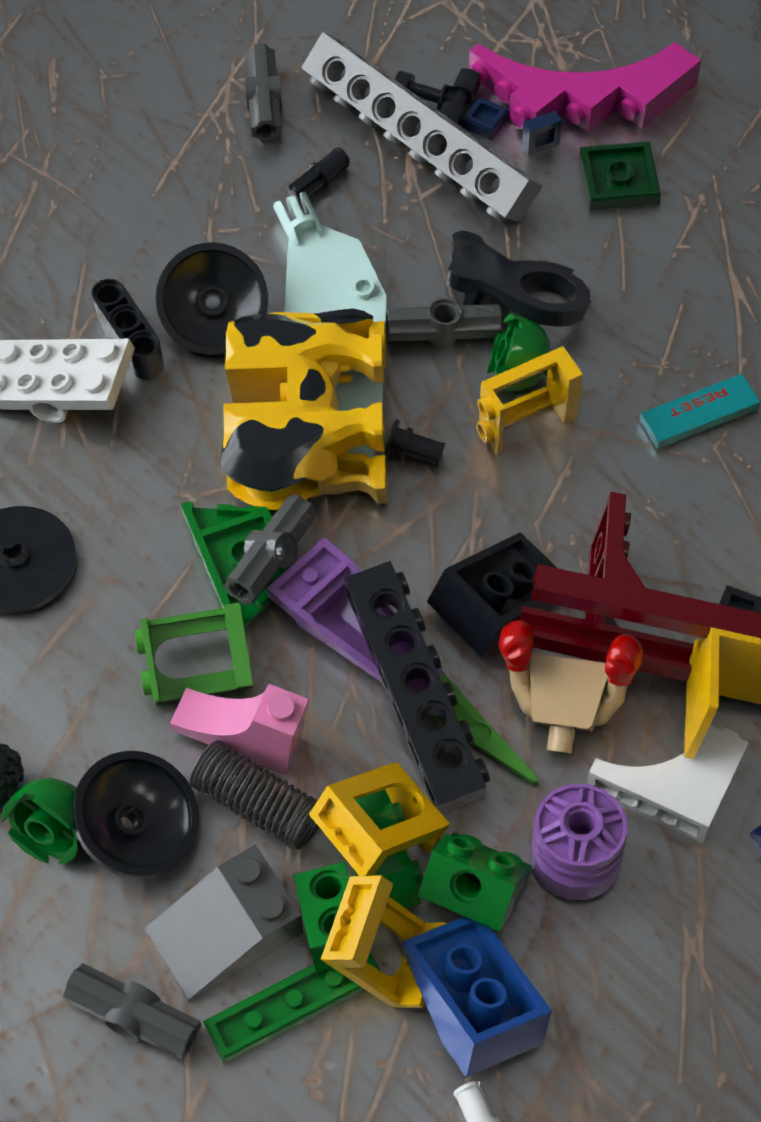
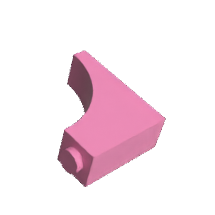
[170,683,309,775]

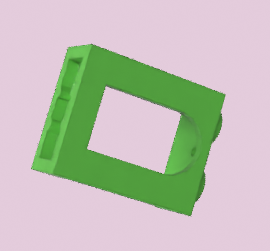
[134,602,253,704]

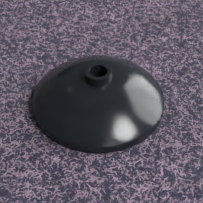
[156,242,268,355]
[72,751,199,879]

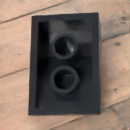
[427,532,557,657]

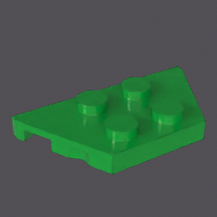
[181,502,290,628]

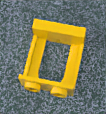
[476,346,583,454]
[309,762,450,876]
[320,875,448,1008]

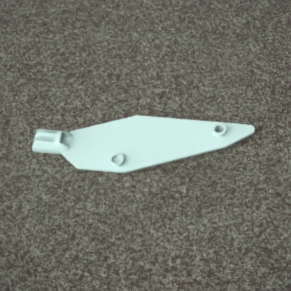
[273,192,387,458]

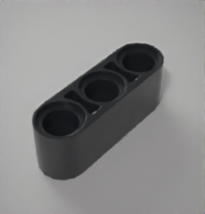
[91,279,164,380]

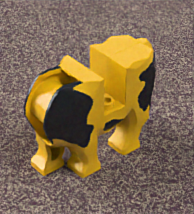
[220,308,387,512]

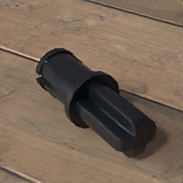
[287,147,350,202]

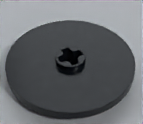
[0,506,77,613]

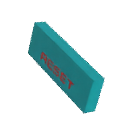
[639,374,761,449]

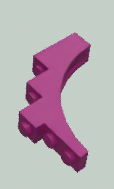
[469,42,701,133]

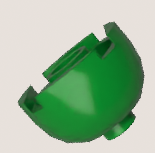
[487,313,550,392]
[2,777,82,864]

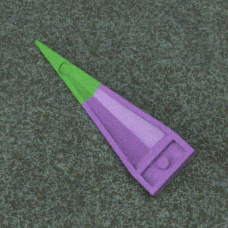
[267,537,539,787]

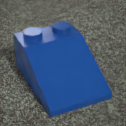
[401,917,552,1077]

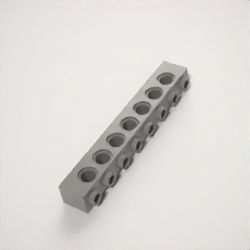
[301,32,543,223]

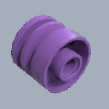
[531,784,628,900]

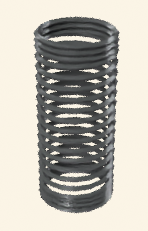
[189,740,318,851]

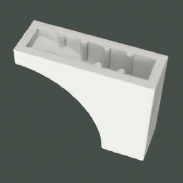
[587,725,749,844]

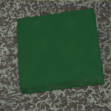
[579,142,661,210]

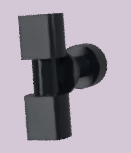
[395,68,481,126]

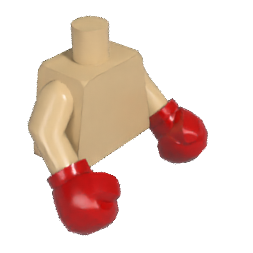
[499,620,643,754]

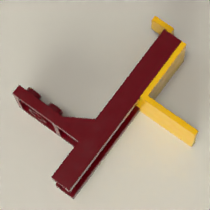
[519,491,761,759]

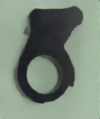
[447,231,592,327]

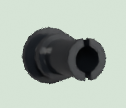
[384,419,446,467]

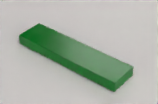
[203,952,381,1065]

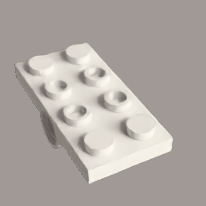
[0,339,135,423]

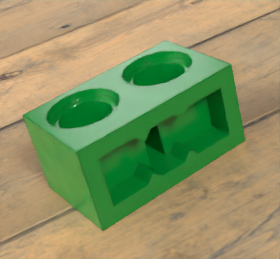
[293,862,369,972]

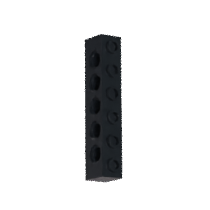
[344,561,490,814]

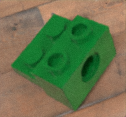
[417,832,533,931]

